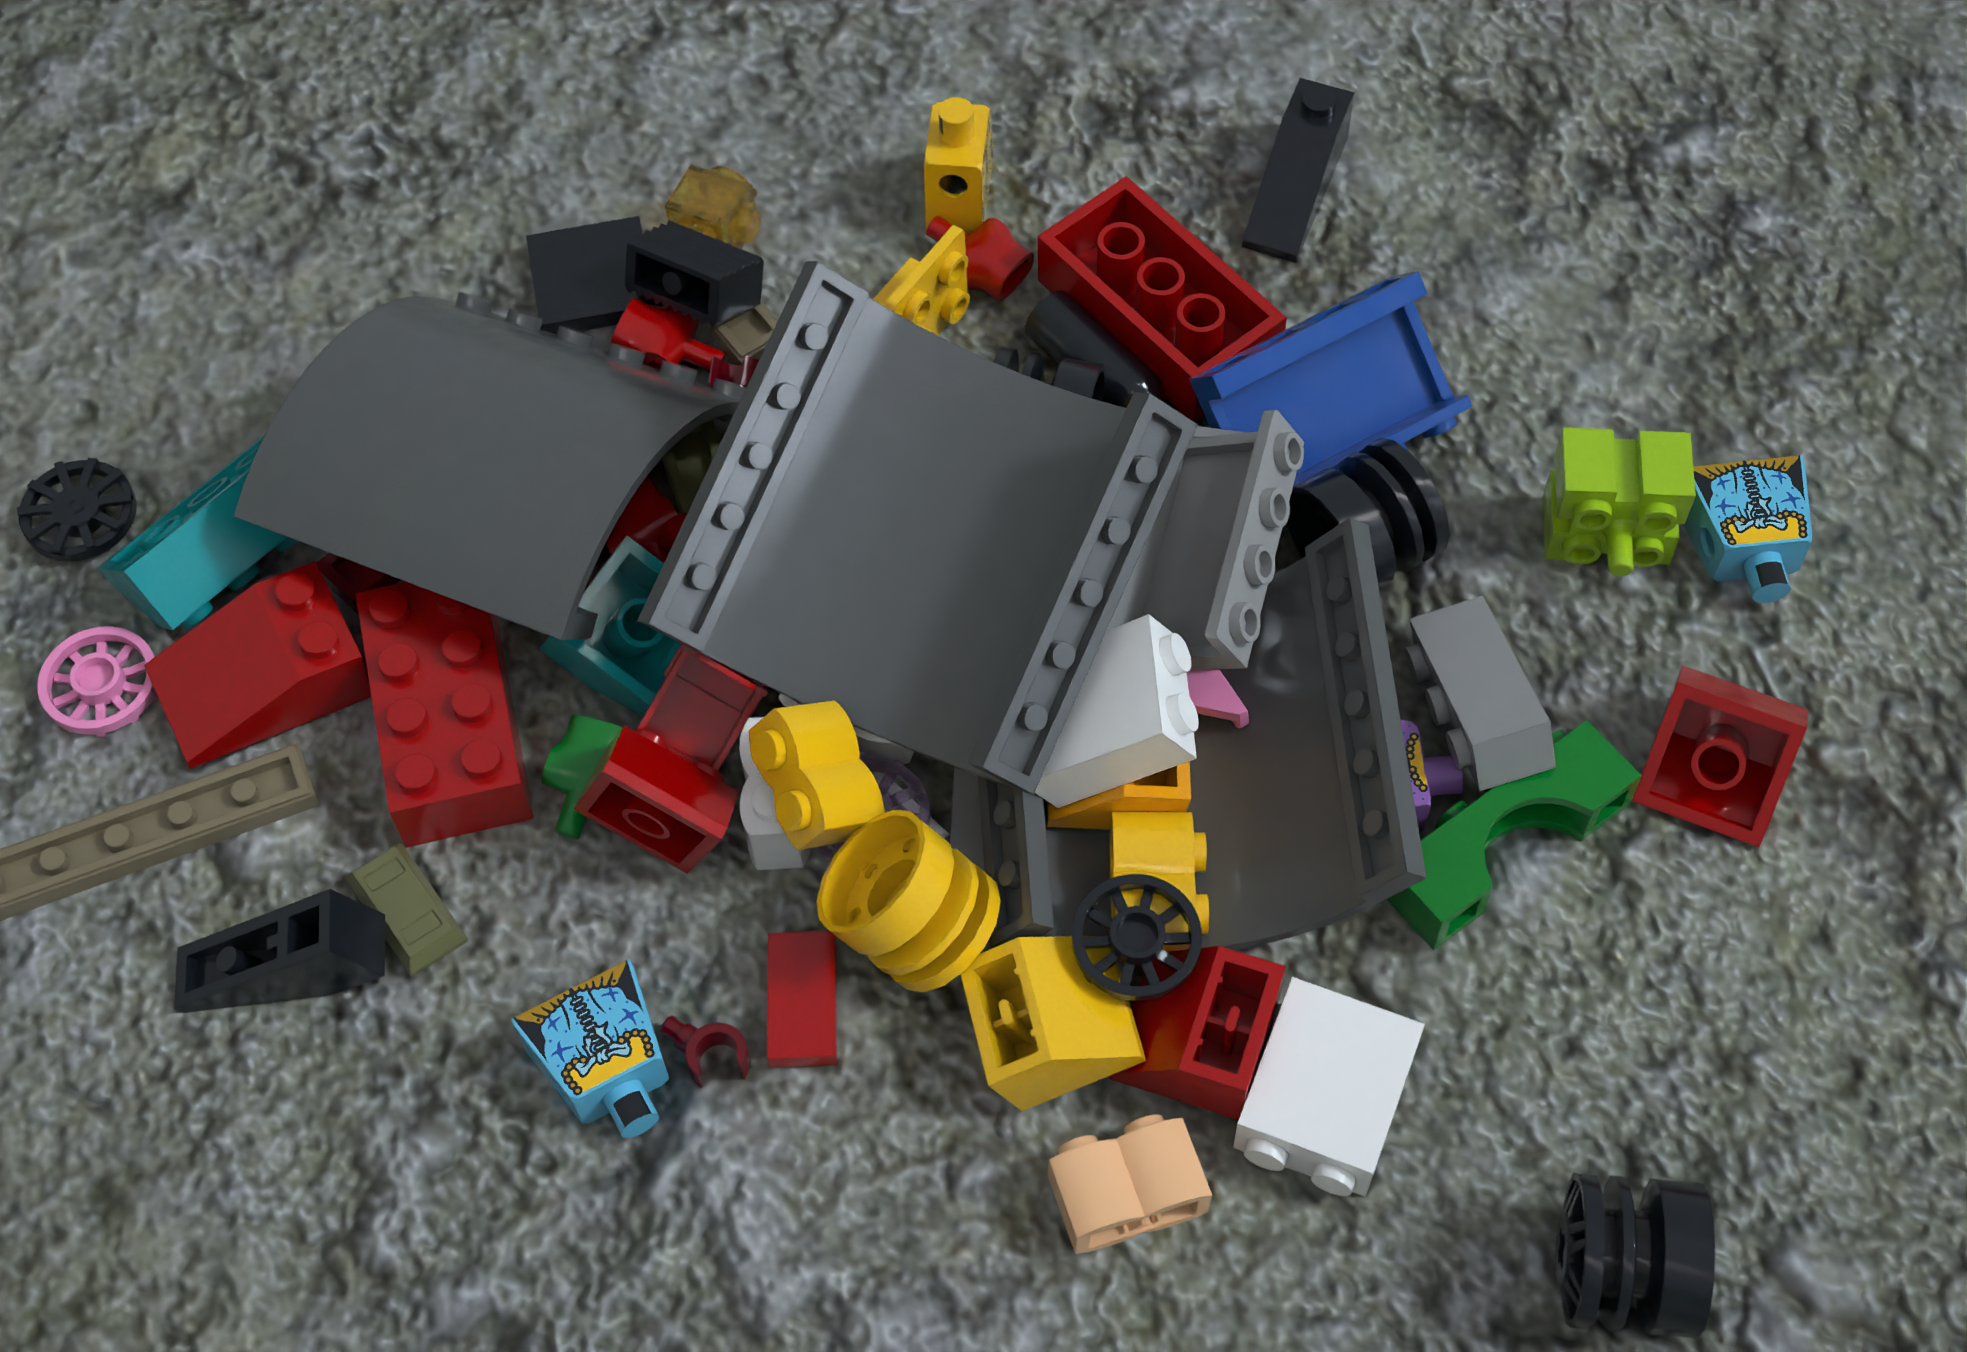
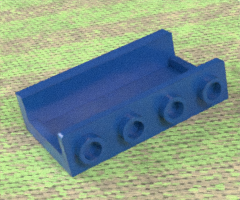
[1189,271,1472,487]

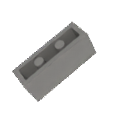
[1405,596,1556,791]

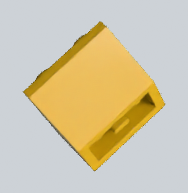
[961,936,1146,1111]

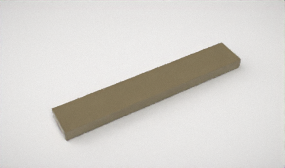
[0,743,320,921]

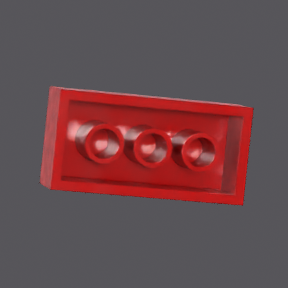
[1037,176,1287,423]
[356,582,534,848]

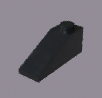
[1242,78,1355,263]
[174,889,385,1013]

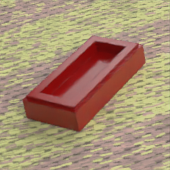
[767,931,837,1068]

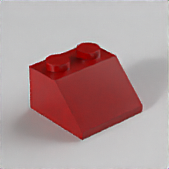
[1632,665,1808,847]
[573,725,739,874]

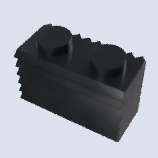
[625,220,764,328]

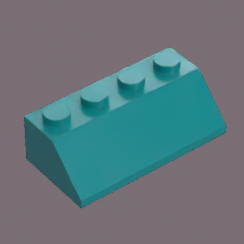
[97,435,298,630]

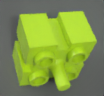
[1542,427,1696,576]

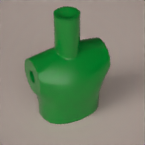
[542,714,622,839]

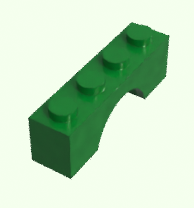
[1387,720,1642,951]

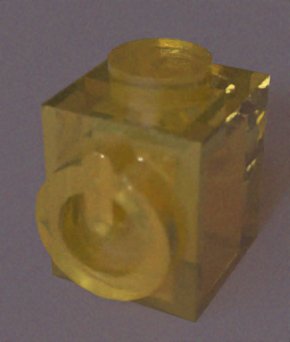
[665,164,761,249]

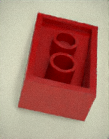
[144,561,371,769]

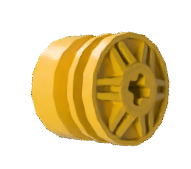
[816,810,1001,992]

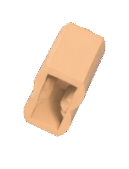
[1048,1114,1212,1254]

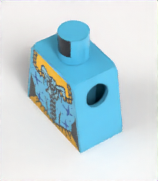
[1683,455,1812,603]
[511,959,669,1138]

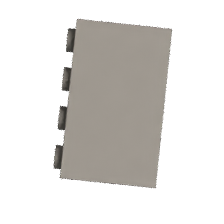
[1106,410,1304,670]

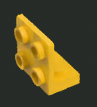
[873,225,970,336]

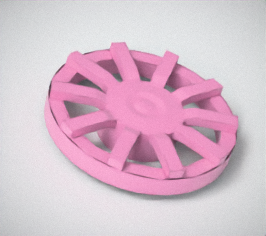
[37,626,157,737]

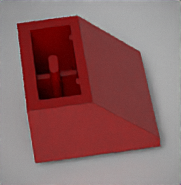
[1109,946,1286,1120]

